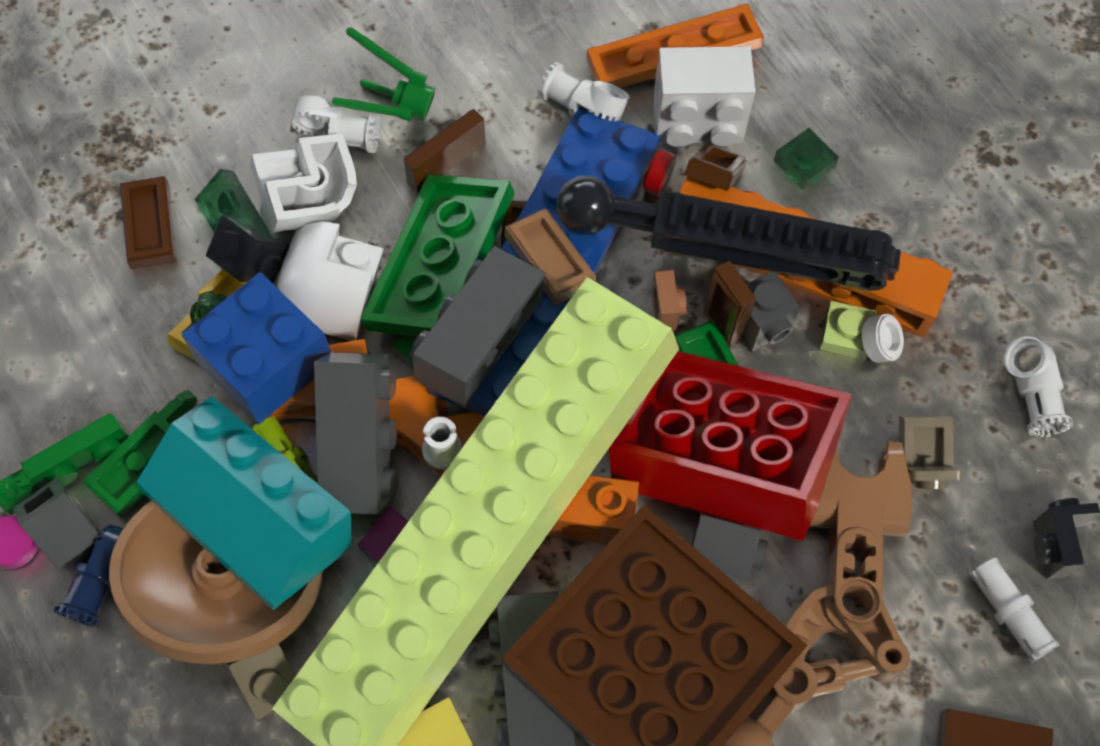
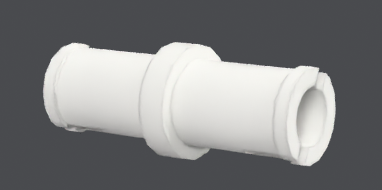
[969,557,1060,663]

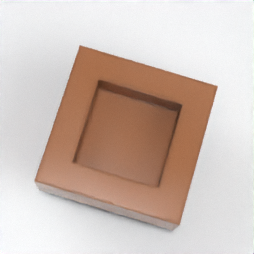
[651,270,686,333]

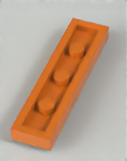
[586,3,764,88]

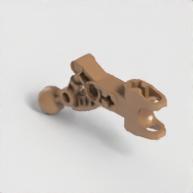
[723,441,912,746]

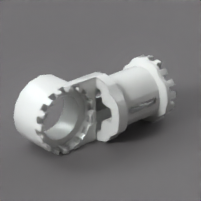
[537,62,630,122]
[291,95,381,154]
[1004,336,1073,437]

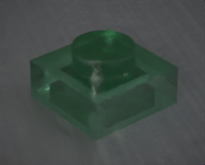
[774,128,839,190]

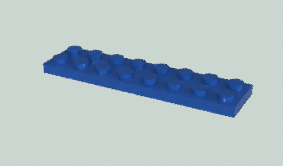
[429,106,661,416]

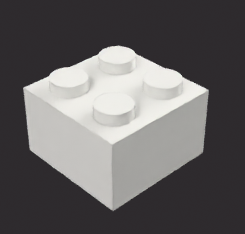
[652,46,756,147]

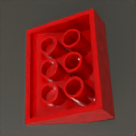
[609,351,851,541]

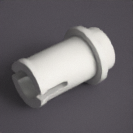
[422,417,462,469]

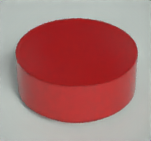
[643,149,677,197]

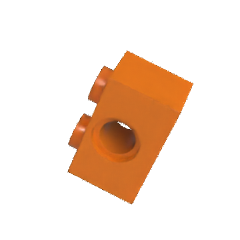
[547,475,639,545]

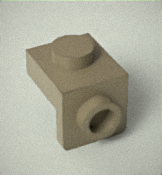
[899,416,961,489]
[227,643,296,720]

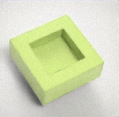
[819,301,877,360]

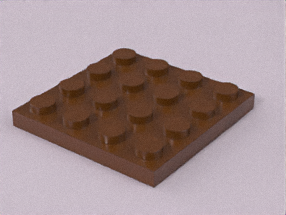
[501,505,808,746]

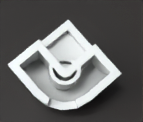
[250,133,357,232]
[277,221,384,341]

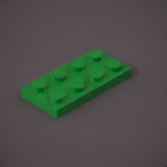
[360,174,515,337]

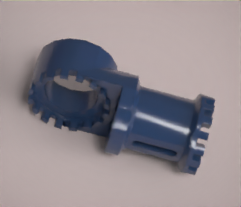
[53,524,124,627]

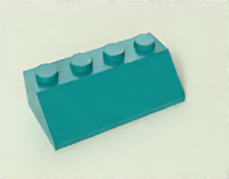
[136,396,351,610]

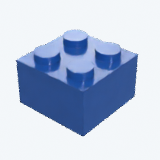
[181,272,331,425]

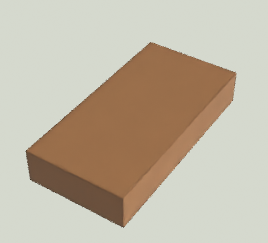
[505,208,597,306]

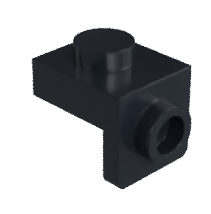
[205,214,289,283]
[1033,498,1100,579]

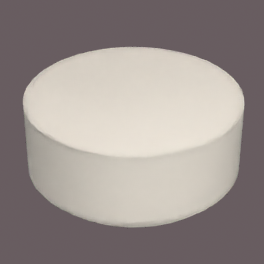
[862,314,904,363]

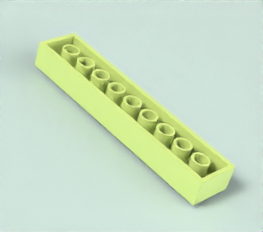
[272,277,679,746]

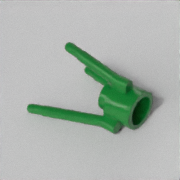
[331,27,436,122]

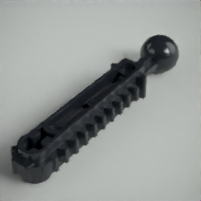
[556,175,901,291]

